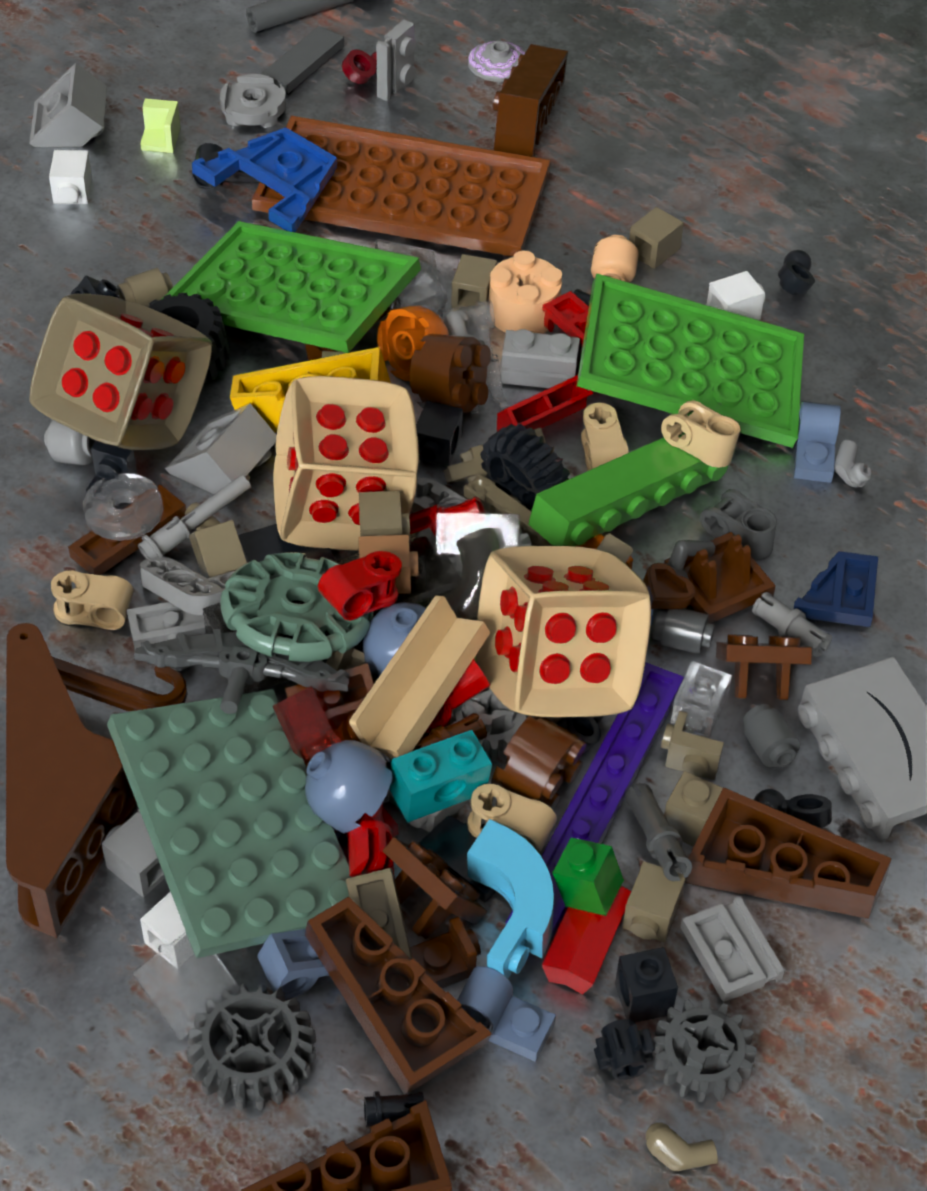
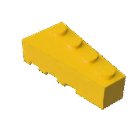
[230,347,391,433]

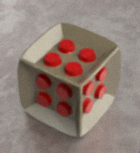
[29,294,212,450]

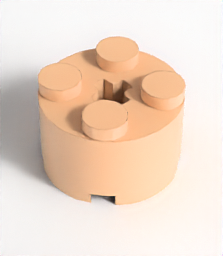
[489,250,562,334]

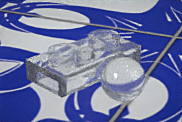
[436,513,520,592]

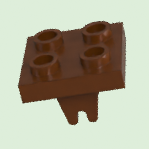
[664,532,776,623]
[716,634,812,700]
[383,837,487,939]

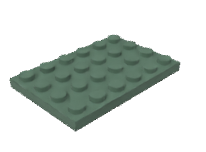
[107,689,352,959]

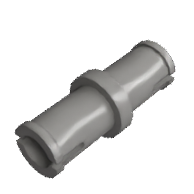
[752,592,832,657]

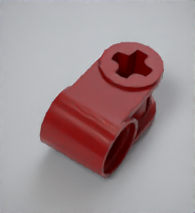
[318,551,402,621]

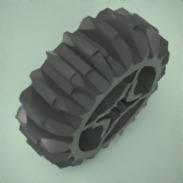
[186,982,316,1112]

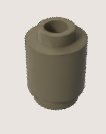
[117,268,173,307]

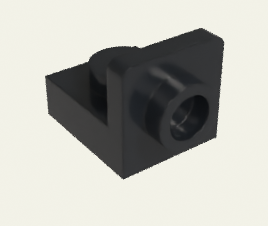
[86,441,138,507]

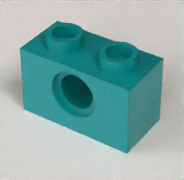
[389,730,492,823]

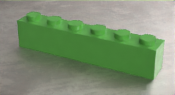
[528,432,728,546]

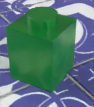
[552,838,624,916]

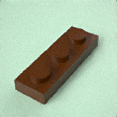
[68,484,186,575]

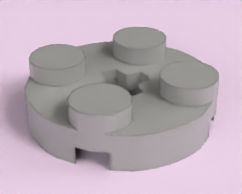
[220,74,286,127]

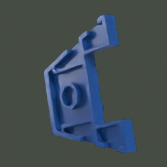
[192,127,337,232]

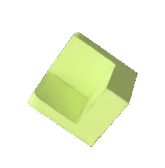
[140,98,181,153]

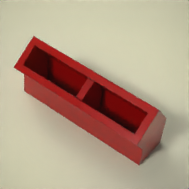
[496,375,593,431]
[542,885,631,995]

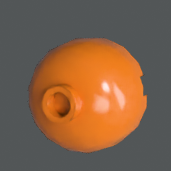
[377,305,449,381]

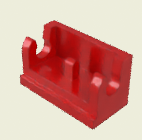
[542,291,589,347]

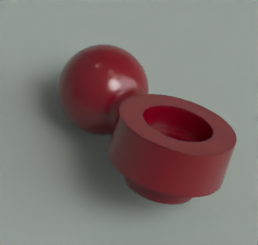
[342,49,377,84]

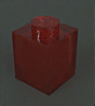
[272,686,342,761]

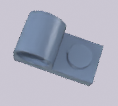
[793,401,841,483]
[257,929,329,1000]
[457,966,556,1062]

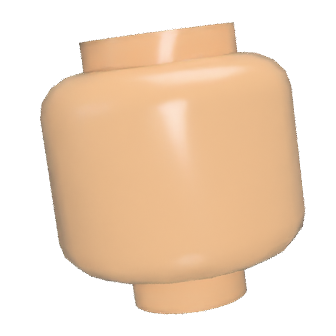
[590,235,639,283]

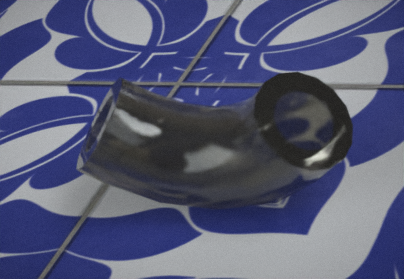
[444,527,500,620]

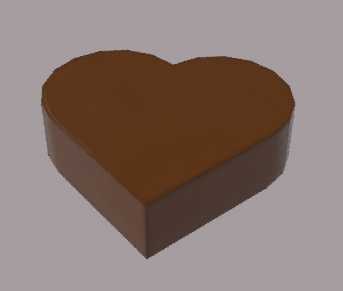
[643,563,695,609]

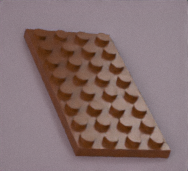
[252,116,550,257]

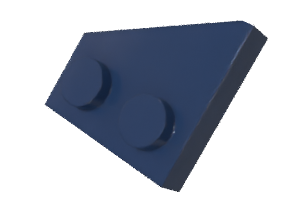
[793,551,879,627]

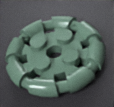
[220,552,374,662]

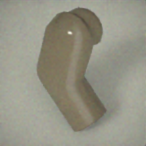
[645,1122,718,1171]

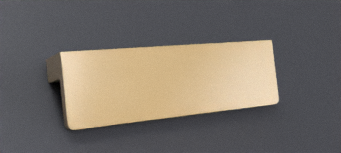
[349,595,490,760]

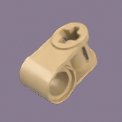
[661,400,741,468]
[581,402,629,471]
[51,570,134,630]
[467,784,557,854]

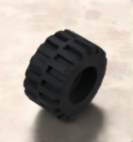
[149,293,230,385]

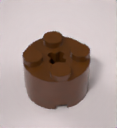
[410,334,491,413]
[491,716,586,810]

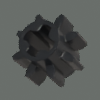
[594,1019,655,1080]

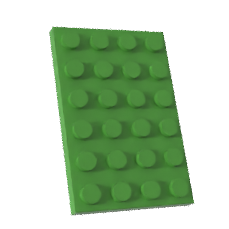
[162,221,421,353]
[576,274,804,448]

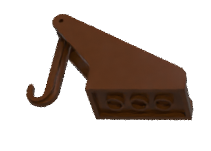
[6,623,188,938]

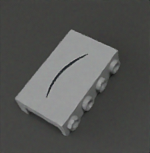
[798,657,927,841]

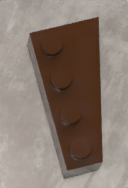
[493,44,568,157]
[685,787,892,919]
[305,896,492,1094]
[241,1100,452,1191]

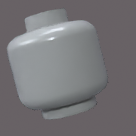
[44,420,96,465]

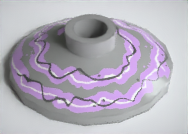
[467,40,526,82]

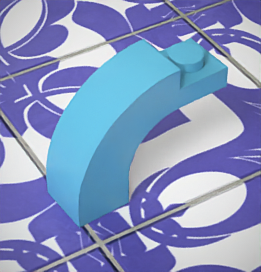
[467,819,554,978]

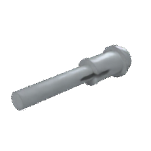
[138,475,251,559]

